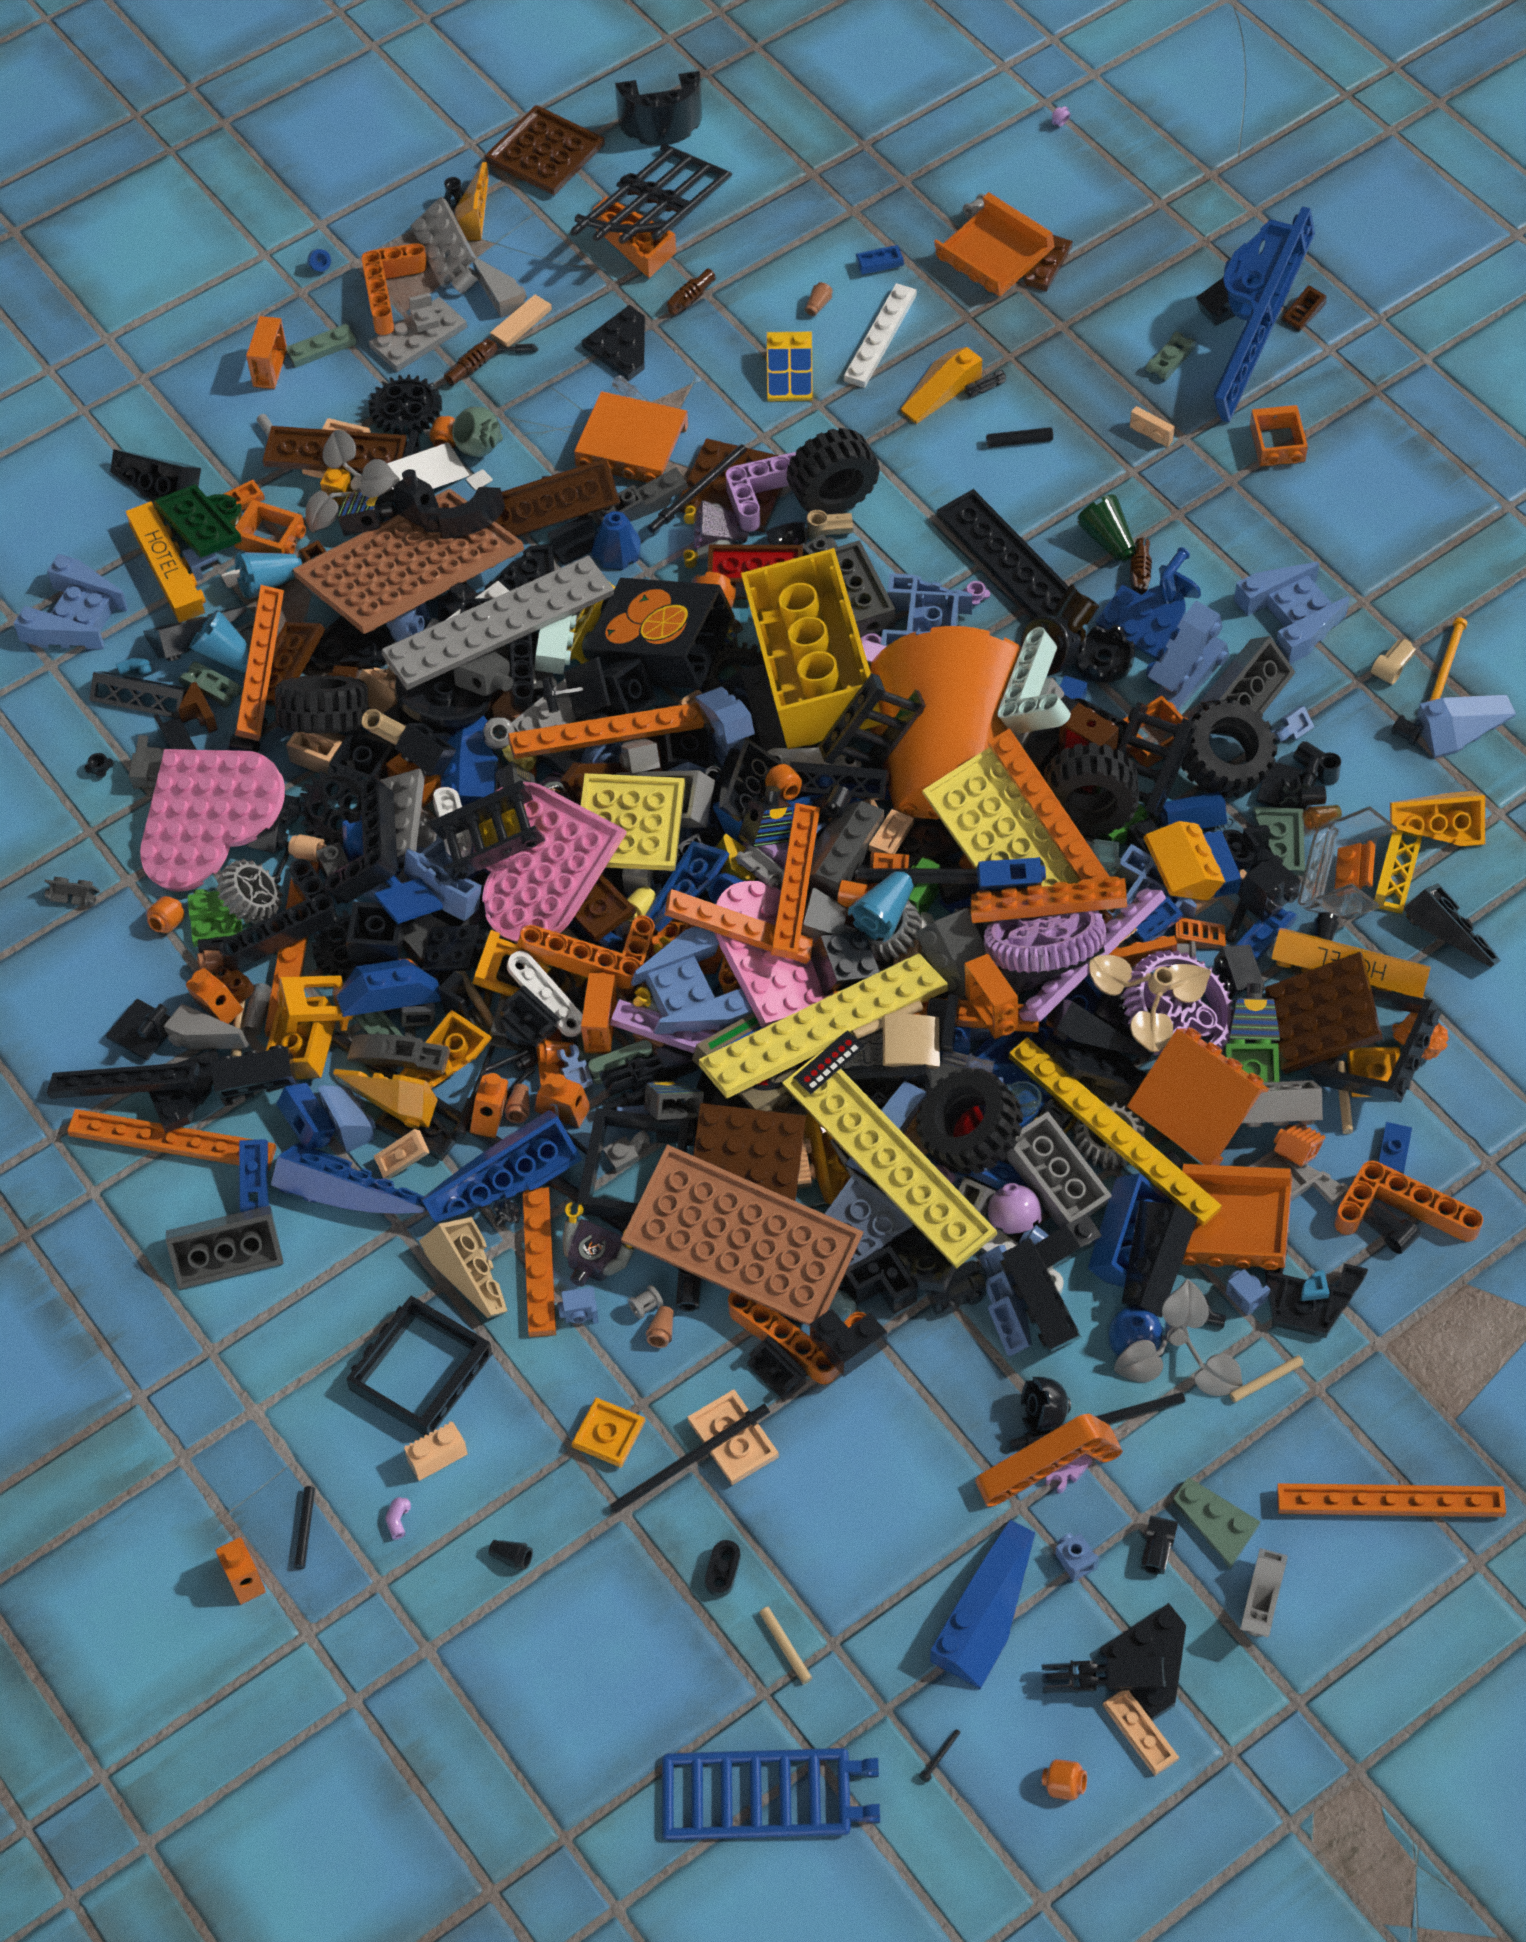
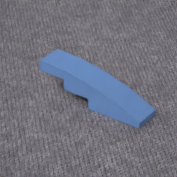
[846,1081,927,1179]
[979,1245,1032,1357]

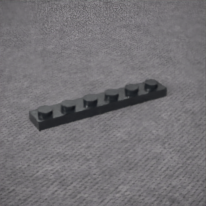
[47,1062,201,1099]

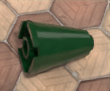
[1077,494,1136,562]

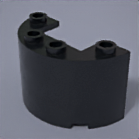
[615,71,702,146]

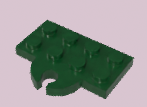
[154,484,242,558]

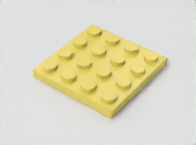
[581,773,685,871]

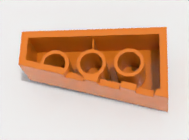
[593,196,676,278]

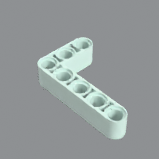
[997,627,1071,734]

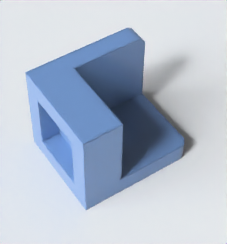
[182,548,217,581]

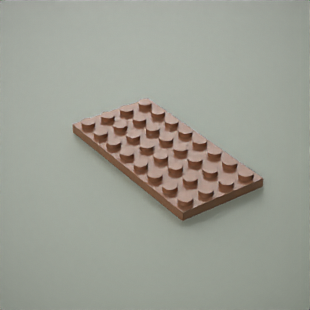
[621,1145,864,1327]

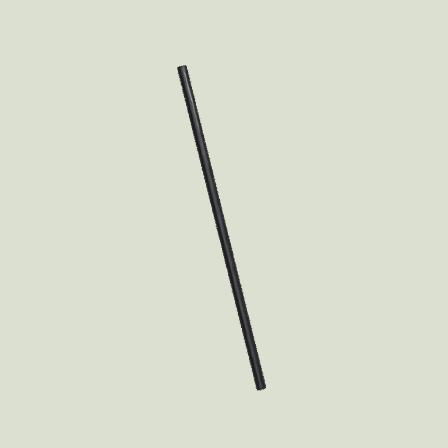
[331,1032,678,1269]

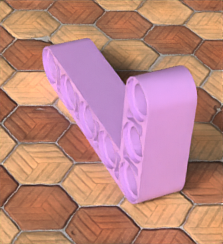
[726,452,796,532]

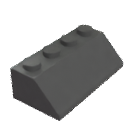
[1200,636,1295,714]
[808,801,884,900]
[915,908,998,1000]
[165,1205,284,1290]

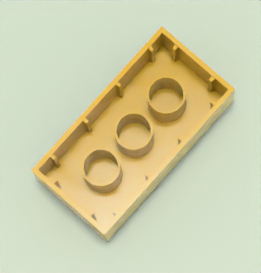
[741,548,882,750]

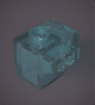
[1089,839,1121,877]

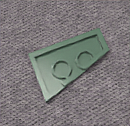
[1252,807,1305,876]
[1172,1477,1260,1569]

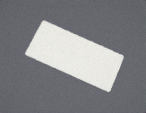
[387,443,469,490]

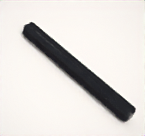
[855,868,978,884]

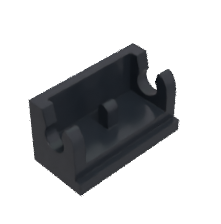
[499,985,561,1048]
[747,1335,806,1402]

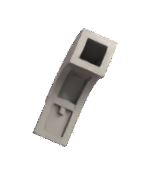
[1240,1548,1288,1637]

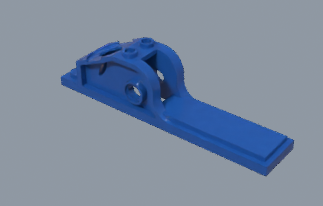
[1213,206,1315,423]

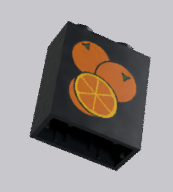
[582,578,735,689]

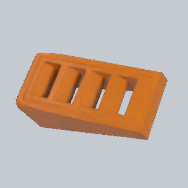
[1174,918,1226,949]

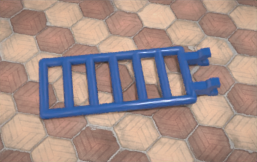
[662,1748,880,1840]

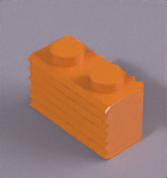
[1274,1122,1325,1167]

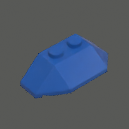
[337,959,441,1017]

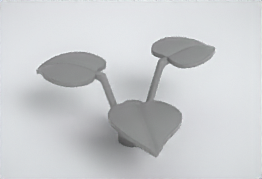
[305,430,400,533]
[1114,1279,1243,1396]

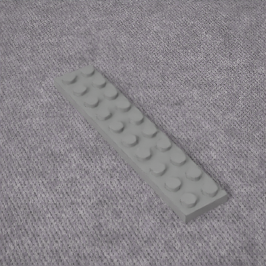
[382,555,614,690]

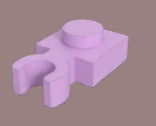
[1045,1453,1093,1494]

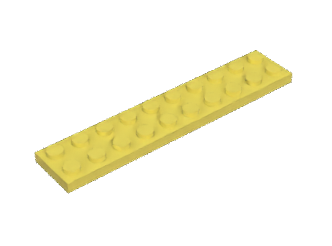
[699,953,948,1098]
[782,1050,997,1269]

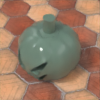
[452,407,503,457]

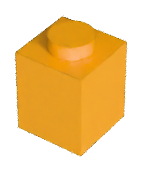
[320,467,353,506]

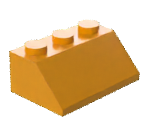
[1143,821,1226,901]
[266,996,336,1079]

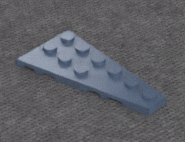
[779,1174,914,1318]

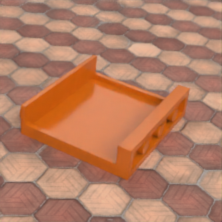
[934,192,1055,297]
[574,391,688,483]
[1127,1027,1269,1165]
[1182,1164,1292,1270]

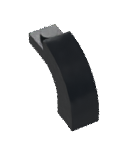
[420,487,505,538]

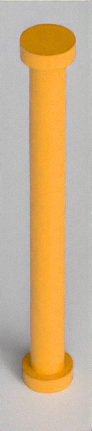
[1427,617,1468,702]

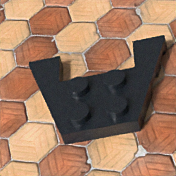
[1265,1250,1368,1338]

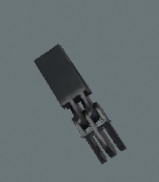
[599,1045,701,1096]
[1041,1656,1166,1694]

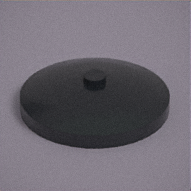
[394,669,492,727]

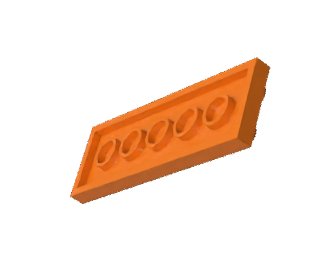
[971,876,1128,923]

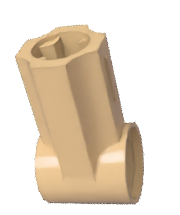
[806,510,853,540]
[1371,639,1416,685]
[361,709,406,745]

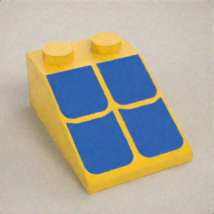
[767,331,813,402]

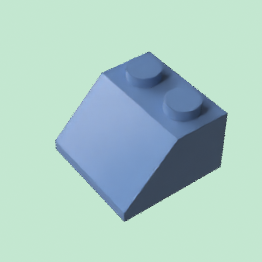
[318,1085,376,1153]

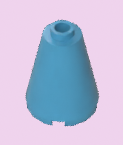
[235,552,302,599]
[189,610,250,673]
[848,872,914,942]

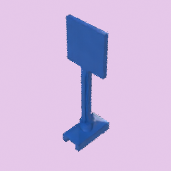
[342,815,443,924]

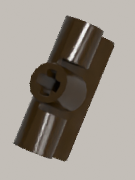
[1051,583,1099,643]

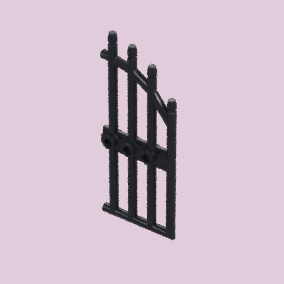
[570,143,732,244]

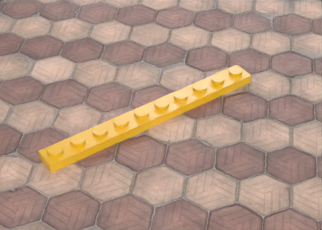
[1009,1037,1222,1227]

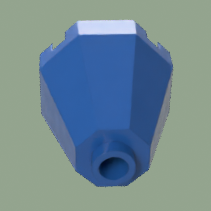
[592,511,641,570]

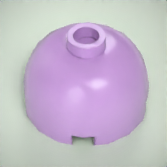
[988,1183,1042,1234]

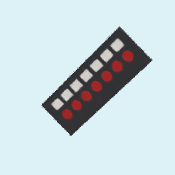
[793,1030,865,1094]

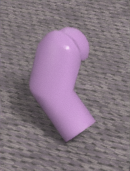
[385,1497,411,1540]

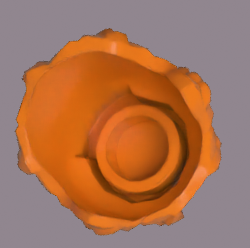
[1392,1012,1449,1060]

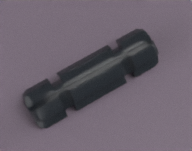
[964,370,1006,398]

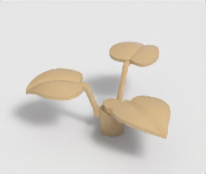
[1089,955,1211,1052]

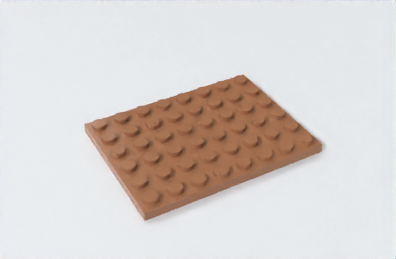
[292,488,524,634]

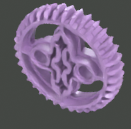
[984,910,1106,973]
[1122,950,1234,1055]

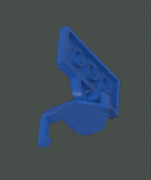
[1095,547,1201,661]

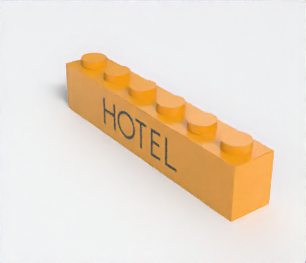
[125,501,206,623]
[1271,928,1431,998]

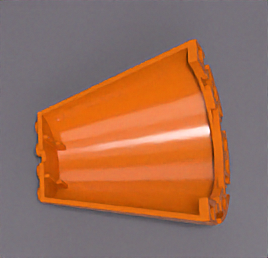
[869,626,1022,819]

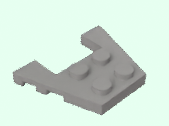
[1249,1149,1350,1236]

